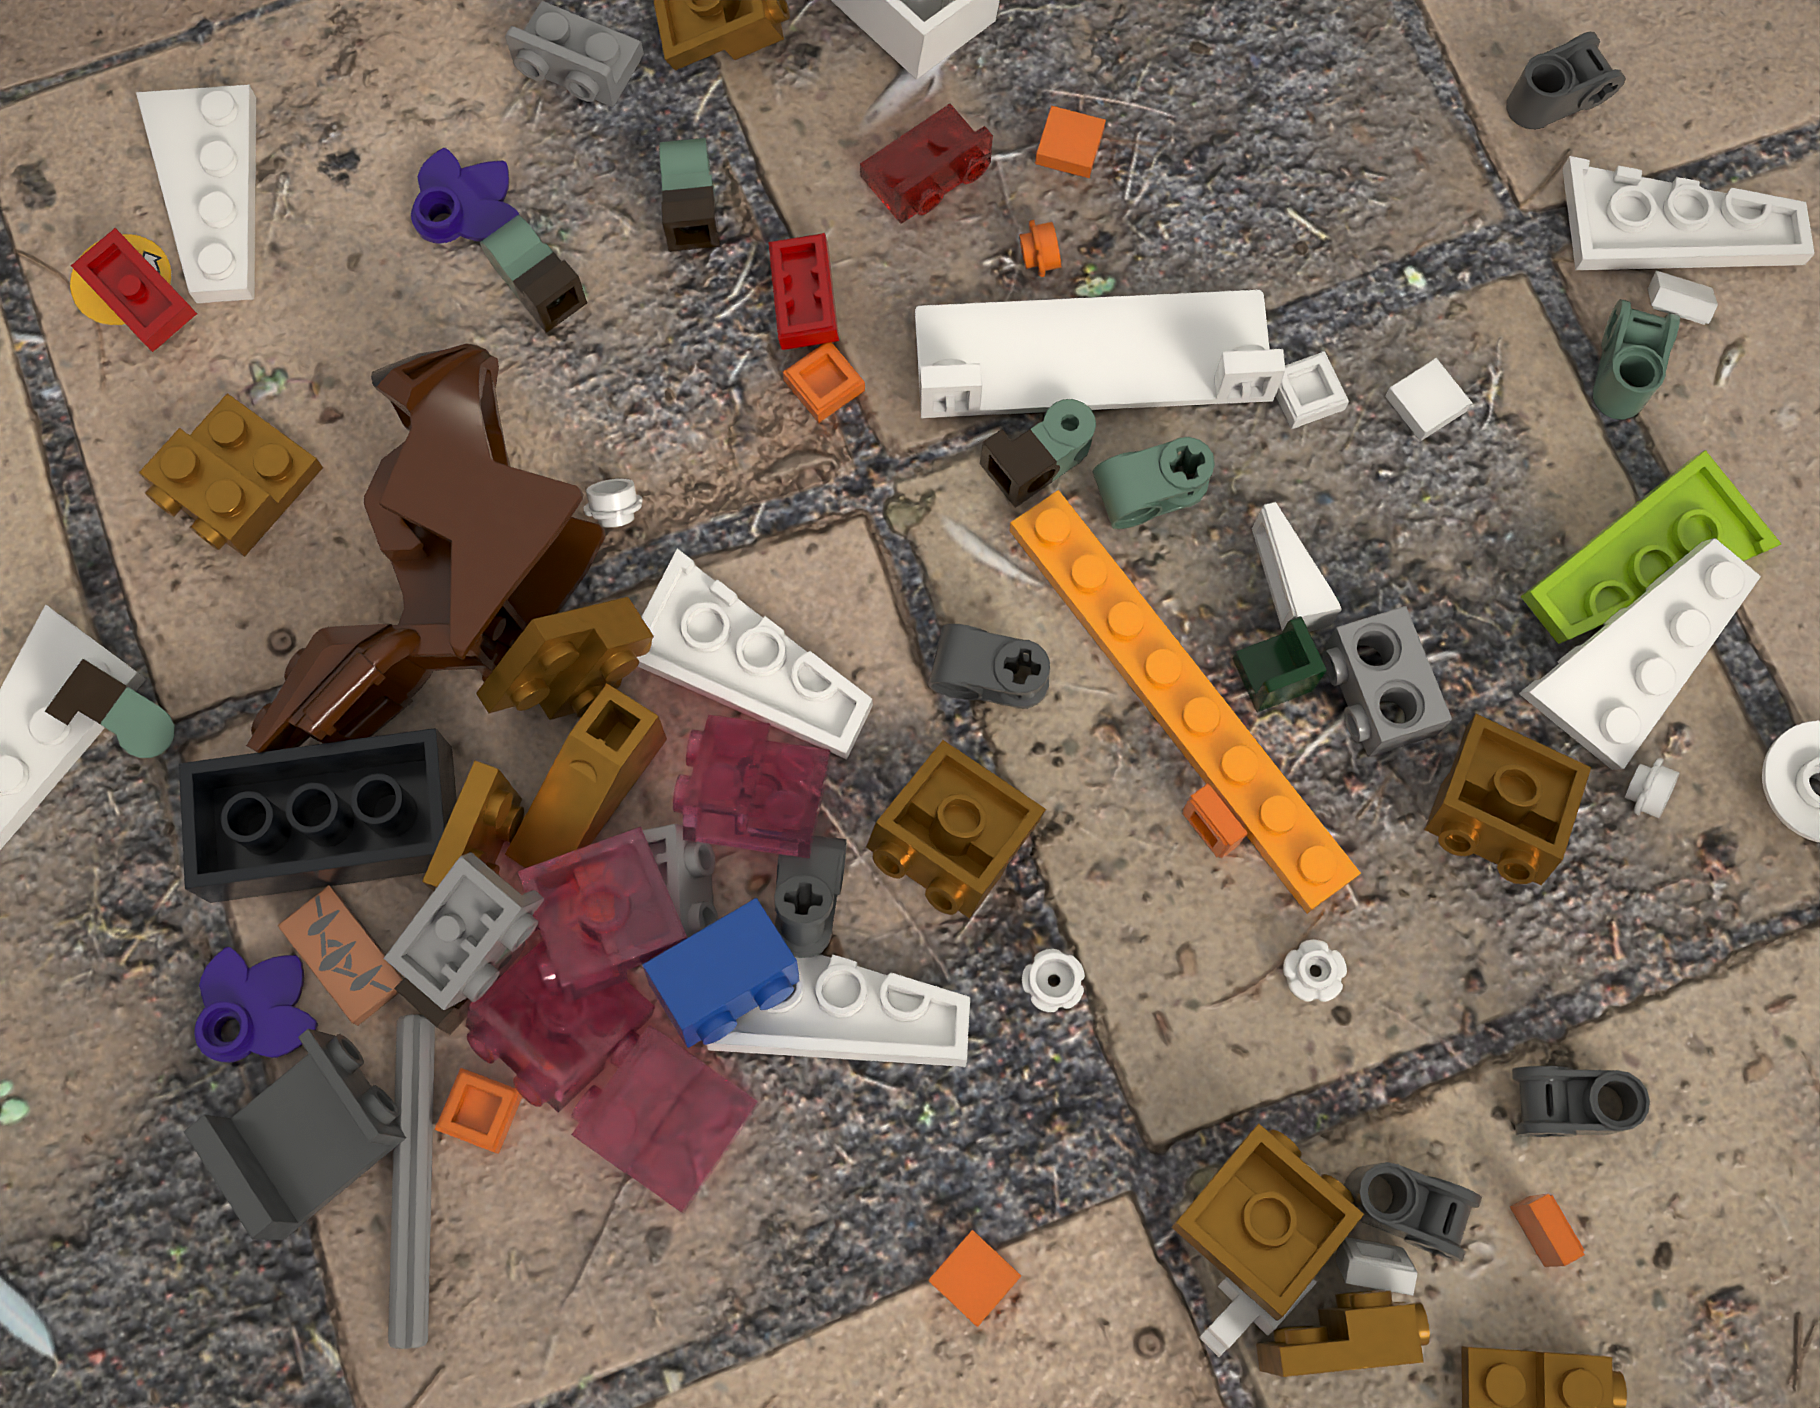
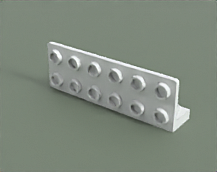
[915,290,1285,418]

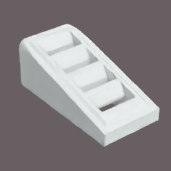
[1252,502,1342,632]

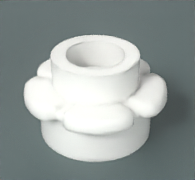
[584,479,643,527]
[1625,758,1680,818]
[1283,939,1347,1002]
[1022,949,1085,1012]

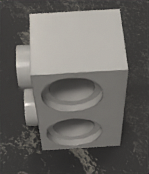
[1322,606,1452,757]

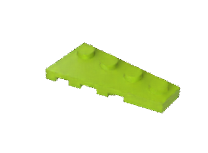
[1520,450,1781,644]

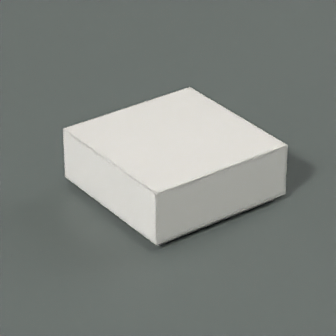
[1648,270,1718,325]
[1275,351,1349,429]
[1385,358,1472,441]
[1336,1237,1417,1296]

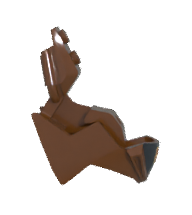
[246,343,605,753]

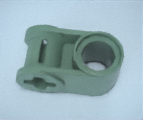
[1593,299,1680,420]
[1092,437,1215,529]

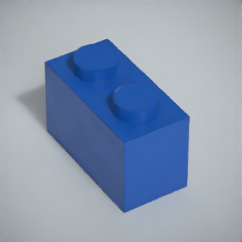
[642,898,800,1048]

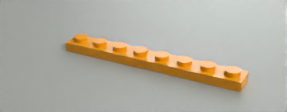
[1009,490,1361,914]

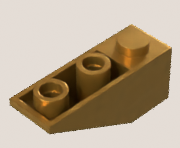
[505,683,667,890]

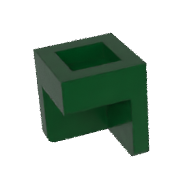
[1232,616,1327,713]

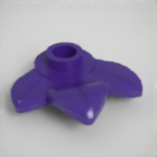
[411,148,520,244]
[194,947,318,1063]

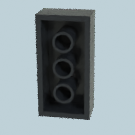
[179,728,457,903]

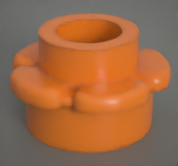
[1019,220,1061,277]

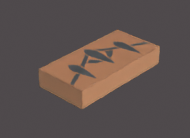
[277,885,404,1026]

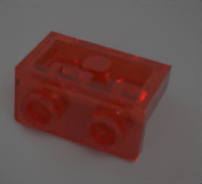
[860,103,993,224]

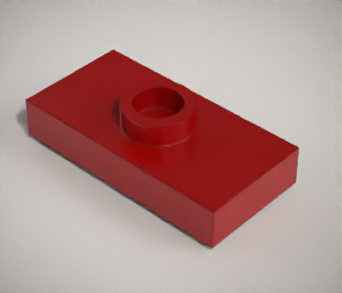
[768,233,839,350]

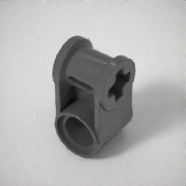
[1506,31,1626,130]
[928,624,1050,709]
[774,832,847,958]
[1512,1066,1650,1137]
[1344,1162,1482,1262]

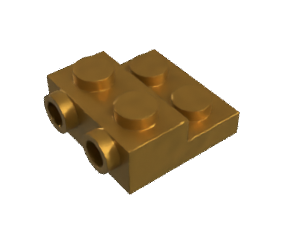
[653,0,790,71]
[139,393,323,557]
[476,597,654,720]
[1424,714,1591,886]
[866,740,1046,919]
[1171,1123,1364,1321]
[1256,1290,1430,1377]
[1461,1346,1627,1408]

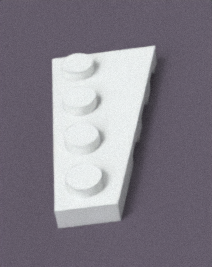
[1519,538,1761,770]

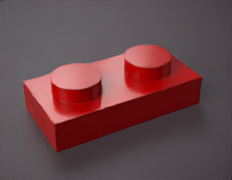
[71,228,197,352]

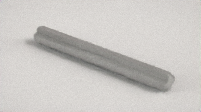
[388,1014,435,1349]

